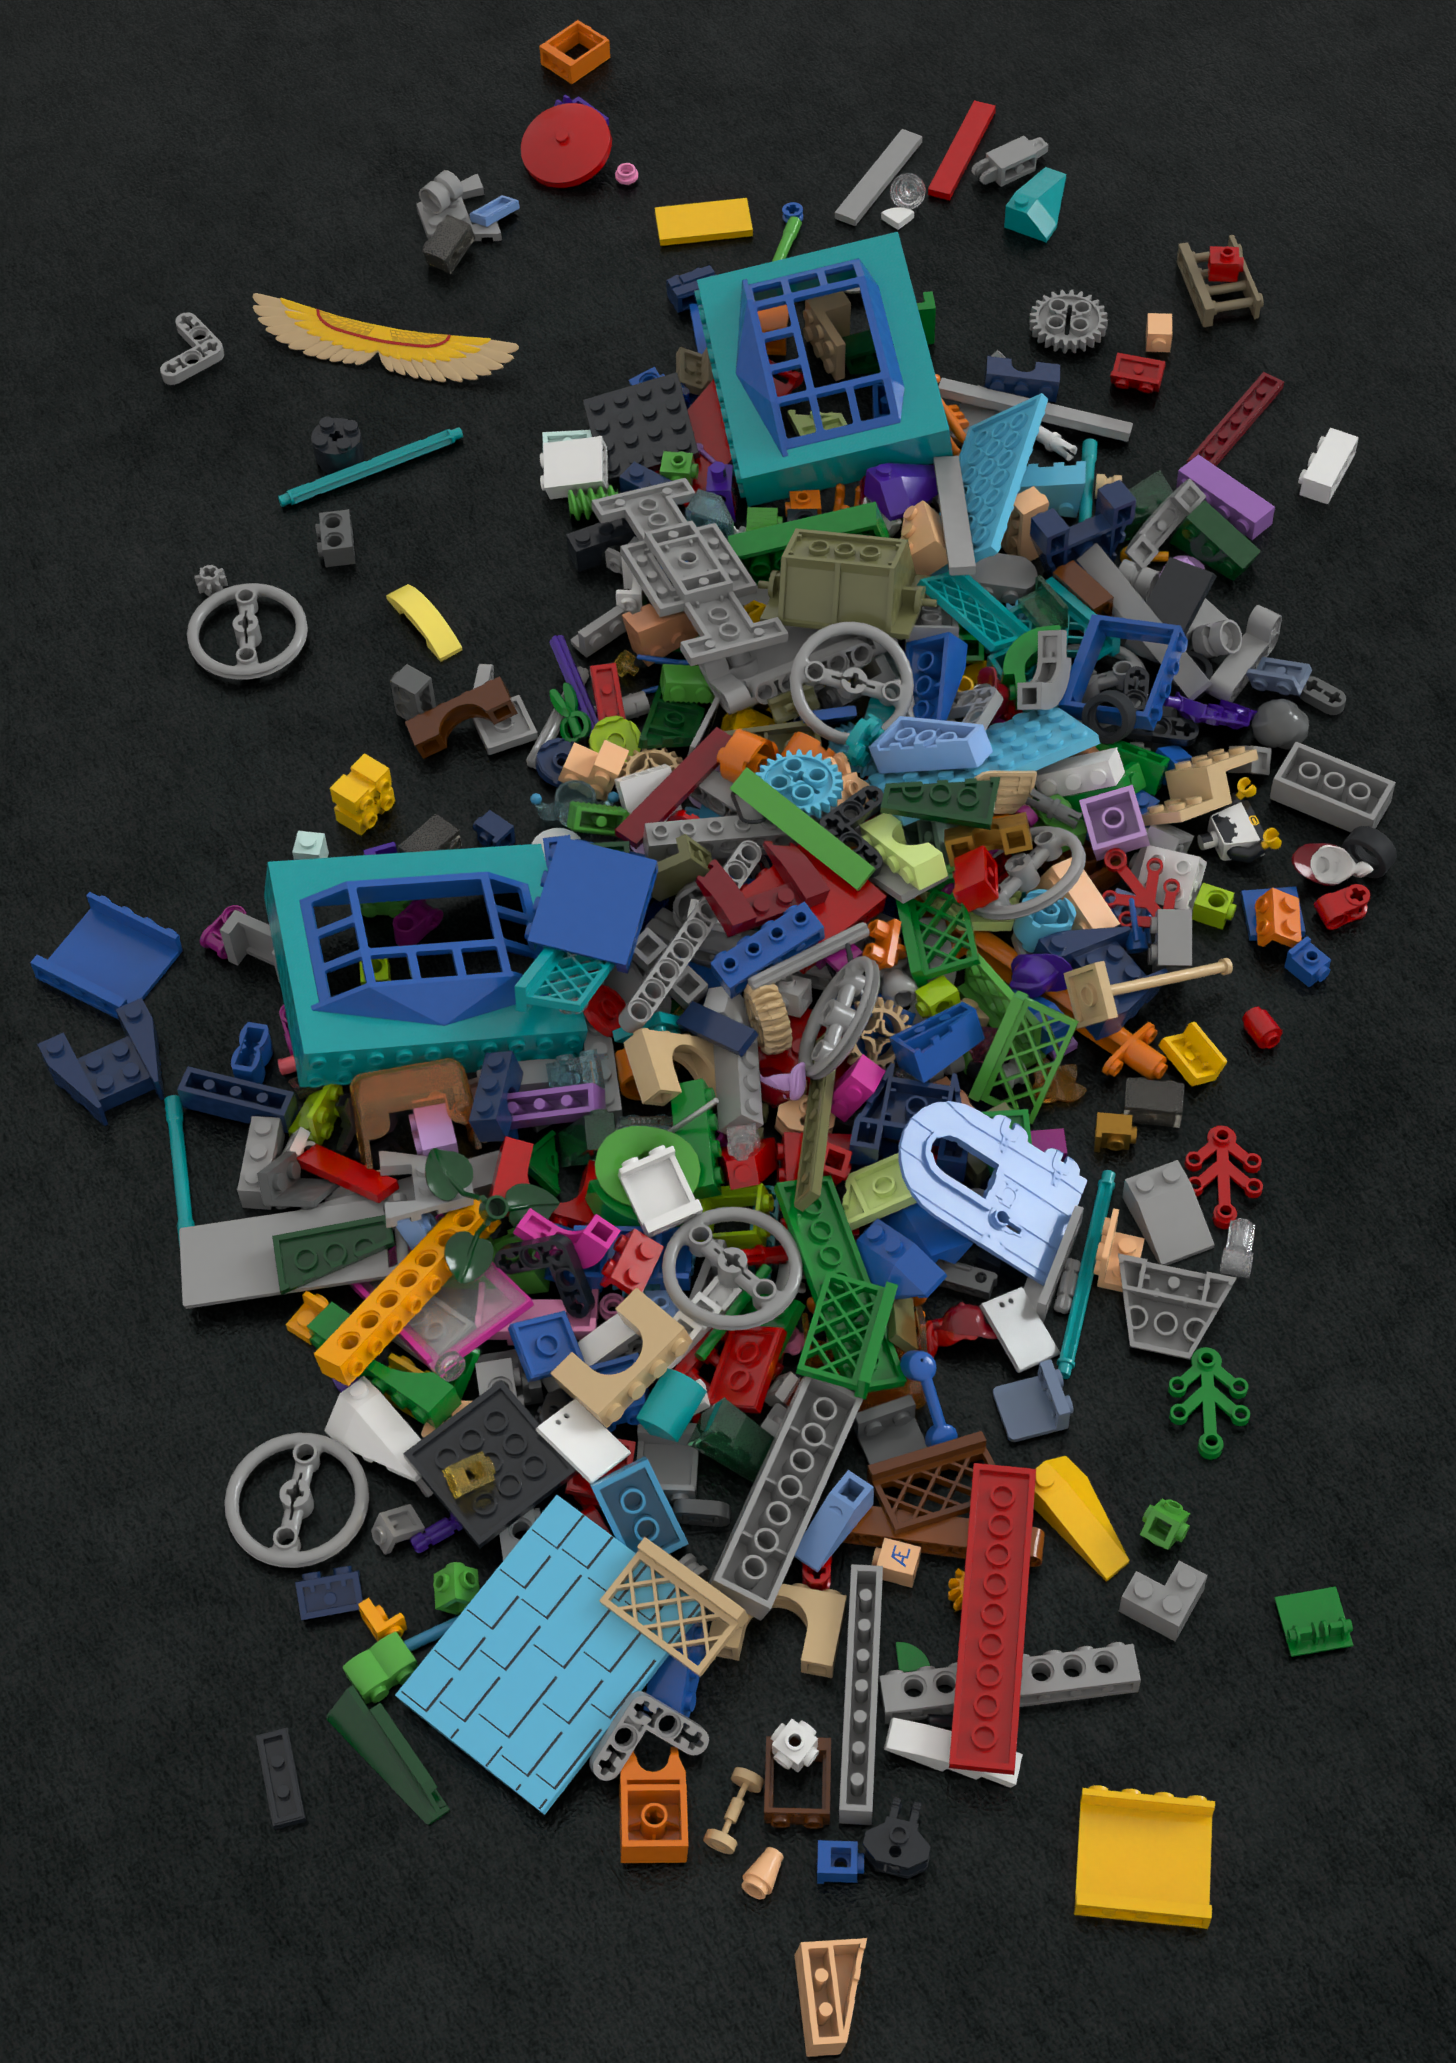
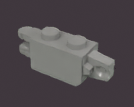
[971,136,1048,187]

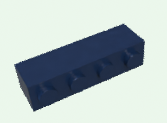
[177,1066,299,1134]

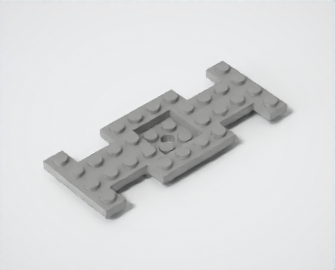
[592,478,789,666]

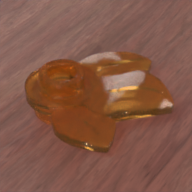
[1033,1058,1087,1103]

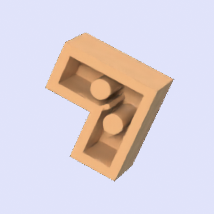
[558,740,629,802]

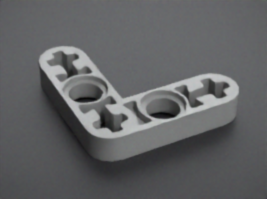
[160,313,224,385]
[947,686,1003,731]
[589,1691,709,1781]

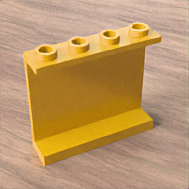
[1074,1785,1215,1929]

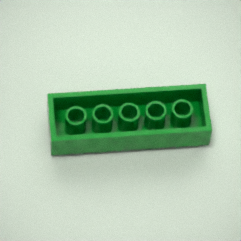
[728,502,890,586]

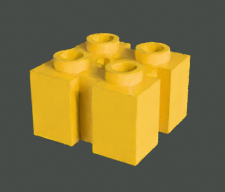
[330,754,395,835]

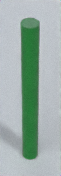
[694,1264,772,1361]

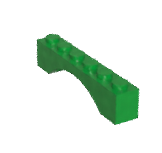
[307,1302,462,1428]

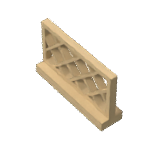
[599,1537,749,1677]

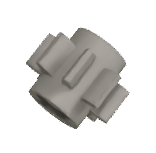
[194,565,228,597]

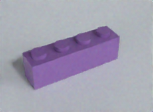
[1176,454,1275,540]
[507,1083,606,1130]

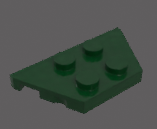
[638,685,705,749]

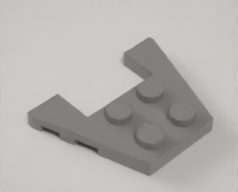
[416,174,502,241]
[379,1151,474,1228]

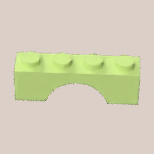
[859,813,948,891]

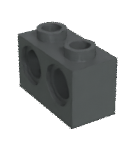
[315,509,356,567]
[390,664,436,721]

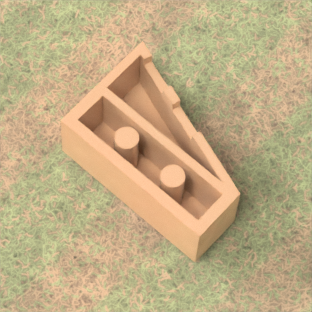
[1001,486,1049,561]
[901,500,948,576]
[1026,857,1120,930]
[795,1938,867,2057]

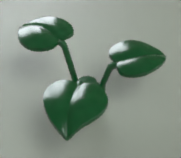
[425,1148,560,1284]

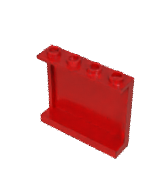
[740,843,886,975]

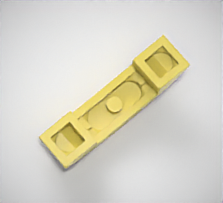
[386,584,462,662]

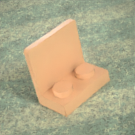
[1094,1208,1145,1292]

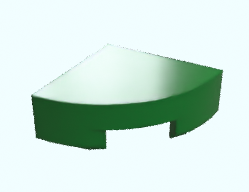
[896,1642,930,1673]

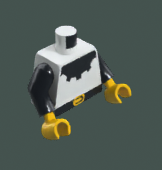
[1197,777,1282,863]

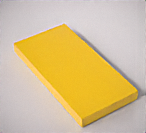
[655,198,753,246]

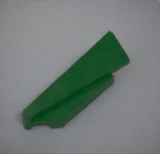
[327,1685,450,1825]

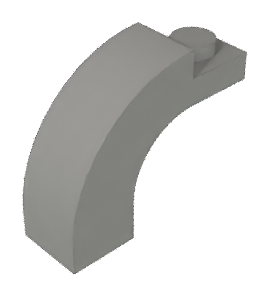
[1017,630,1071,710]

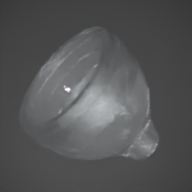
[890,173,926,209]

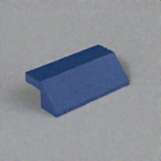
[880,1203,973,1264]

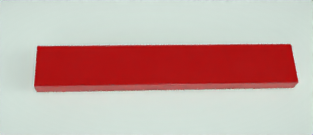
[928,100,996,200]

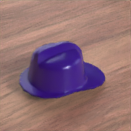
[1010,954,1073,998]

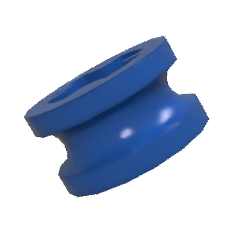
[782,202,803,223]

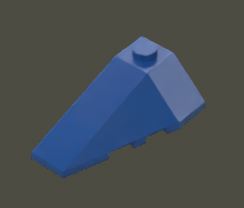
[905,632,968,721]

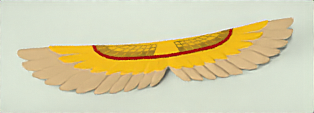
[253,293,519,382]

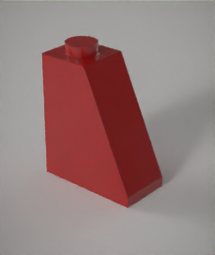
[719,1137,779,1190]

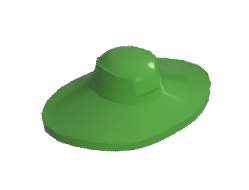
[595,1126,701,1207]

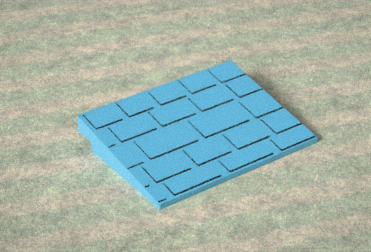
[395,1495,701,1815]

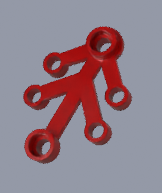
[1102,848,1180,928]
[1185,1126,1263,1229]

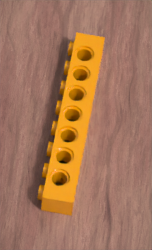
[314,1200,501,1386]

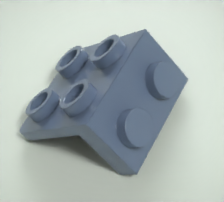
[993,1359,1073,1442]

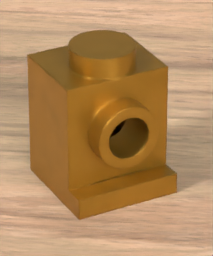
[1094,1112,1137,1152]

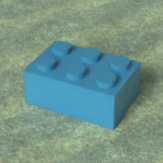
[590,1456,689,1554]

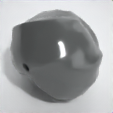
[1251,699,1309,750]

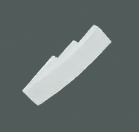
[667,1275,742,1369]
[541,1313,640,1393]
[884,1718,1022,1788]

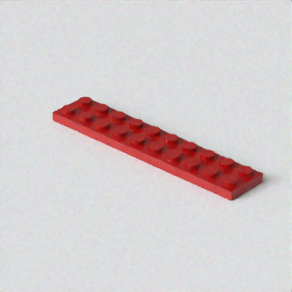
[949,1463,1036,1775]

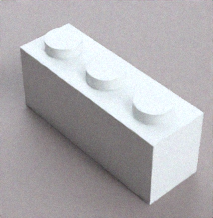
[1298,428,1359,504]
[1035,748,1125,797]

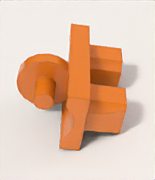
[862,919,907,970]

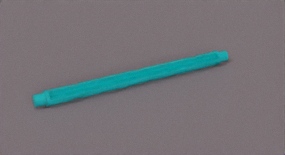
[278,427,463,507]
[1057,1170,1115,1379]

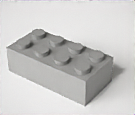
[1270,742,1396,832]

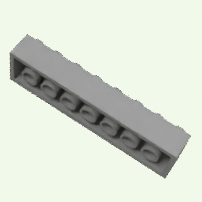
[709,1376,863,1620]

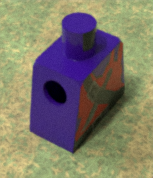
[706,462,738,524]

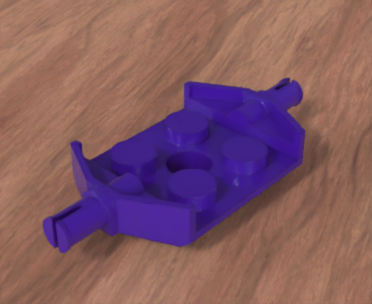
[1163,691,1257,730]

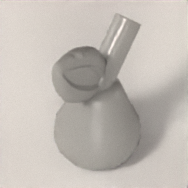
[880,957,918,1008]

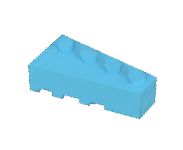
[1017,461,1086,518]

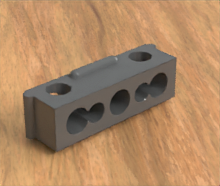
[936,1259,997,1300]

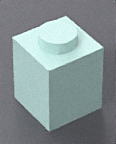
[292,831,329,860]

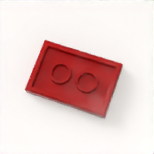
[707,1326,787,1414]

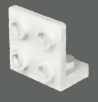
[1138,845,1207,912]

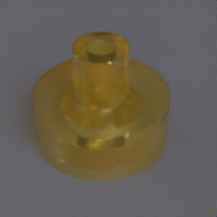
[614,650,639,677]

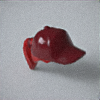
[922,1302,998,1358]

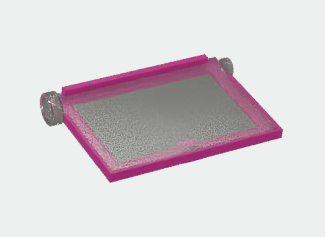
[349,1213,534,1382]

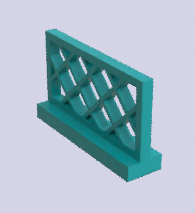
[917,570,1031,652]
[1009,577,1120,668]
[515,947,616,1013]

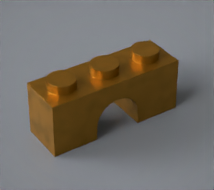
[944,812,1033,867]

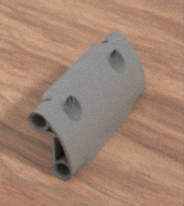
[698,626,898,715]

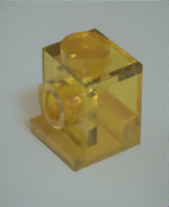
[442,1451,495,1499]

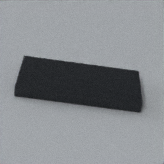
[1123,557,1216,666]

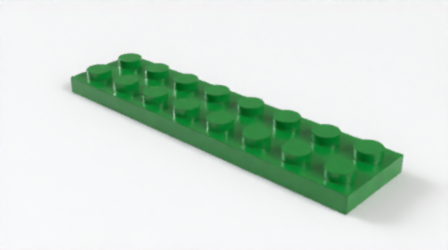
[774,1175,907,1392]

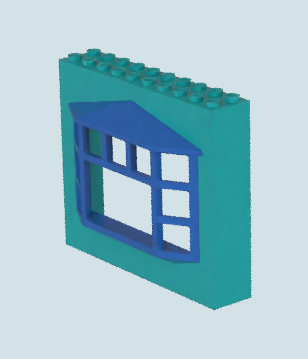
[694,232,953,507]
[264,844,588,1088]

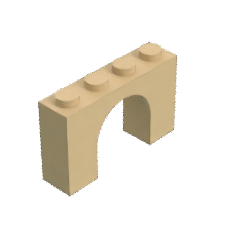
[623,1028,717,1112]
[550,1288,693,1428]
[709,1583,847,1678]

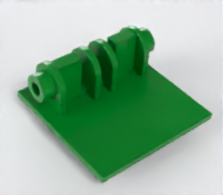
[1274,1587,1353,1657]

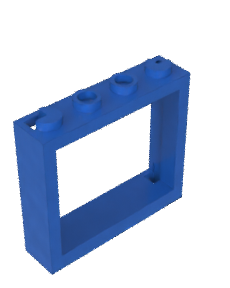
[1058,614,1188,731]

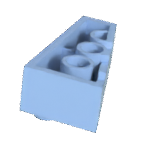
[869,716,993,774]

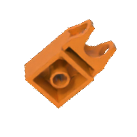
[619,1747,688,1863]

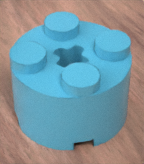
[1013,889,1076,953]

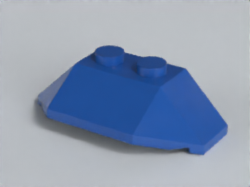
[855,1218,947,1299]

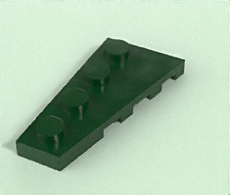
[881,777,1000,830]
[272,1215,395,1295]

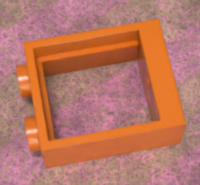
[539,20,610,84]

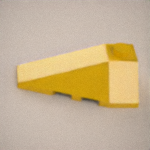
[1034,1456,1130,1582]

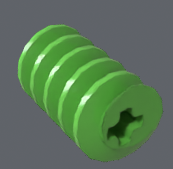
[568,485,618,521]

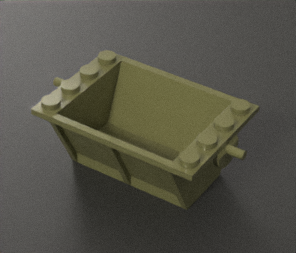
[758,528,937,640]

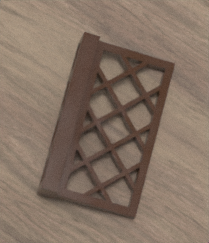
[867,1431,995,1535]

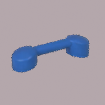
[900,1350,958,1447]

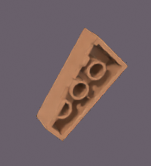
[622,604,699,667]

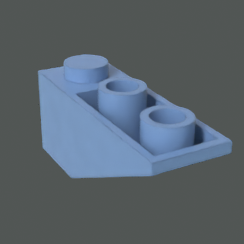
[794,1470,874,1573]

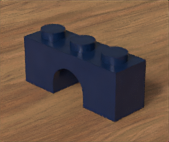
[983,356,1060,402]
[469,1051,523,1142]

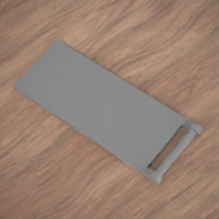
[179,1193,409,1309]

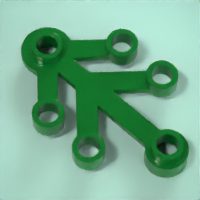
[1168,1347,1250,1460]

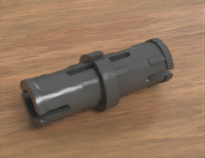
[1025,788,1083,829]

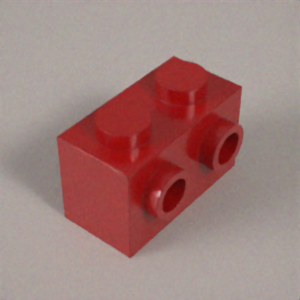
[952,845,999,912]

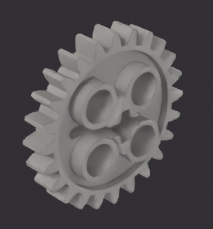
[1029,290,1108,353]

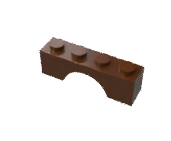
[405,676,518,759]

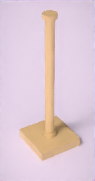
[1063,958,1233,1029]

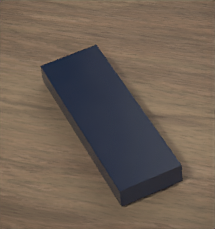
[676,1001,758,1057]

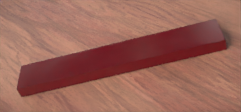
[1186,372,1284,466]
[615,727,732,849]

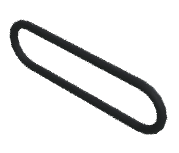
[731,792,767,824]

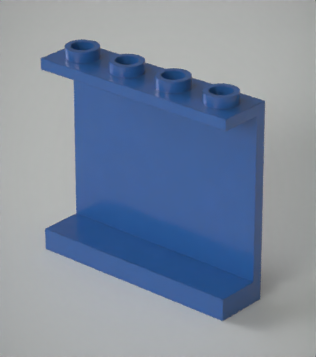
[525,836,659,974]
[30,892,183,1019]

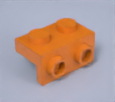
[1255,888,1301,948]

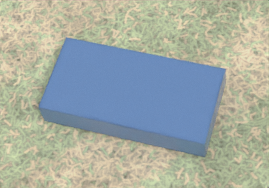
[469,195,520,227]

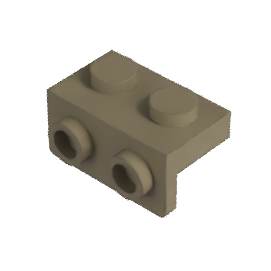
[676,347,714,396]

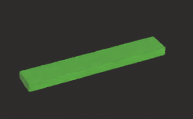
[730,767,876,891]

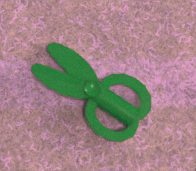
[549,683,591,743]

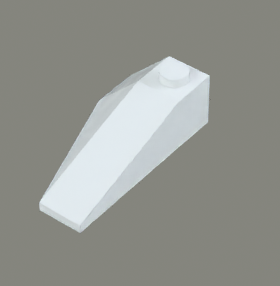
[325,1376,421,1482]

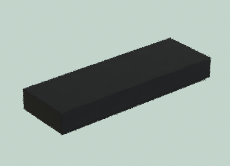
[256,1728,306,1830]

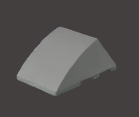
[1118,1253,1237,1360]

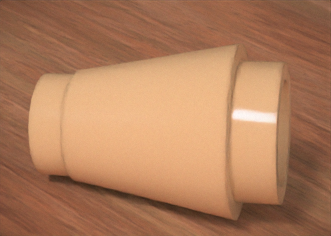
[742,1847,784,1899]

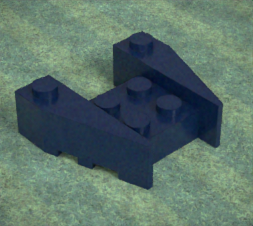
[1030,480,1137,577]
[1033,926,1168,1041]
[37,998,164,1126]
[849,1063,969,1182]

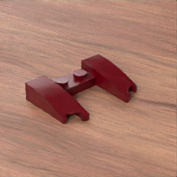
[695,841,830,937]

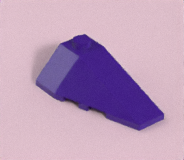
[864,463,938,521]

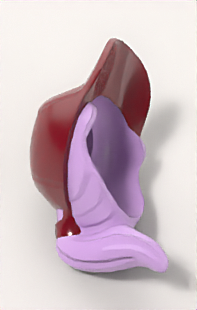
[759,1062,806,1109]

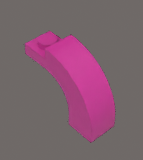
[513,1208,621,1269]

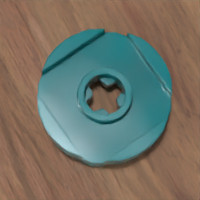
[843,713,885,767]

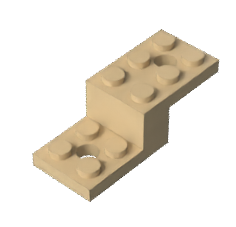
[803,291,851,381]
[1141,746,1258,826]

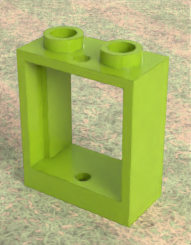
[697,1183,774,1249]

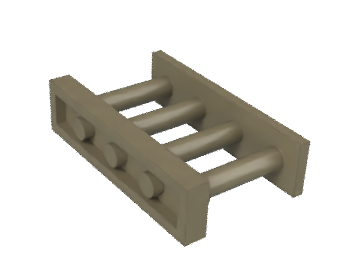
[1177,235,1264,327]

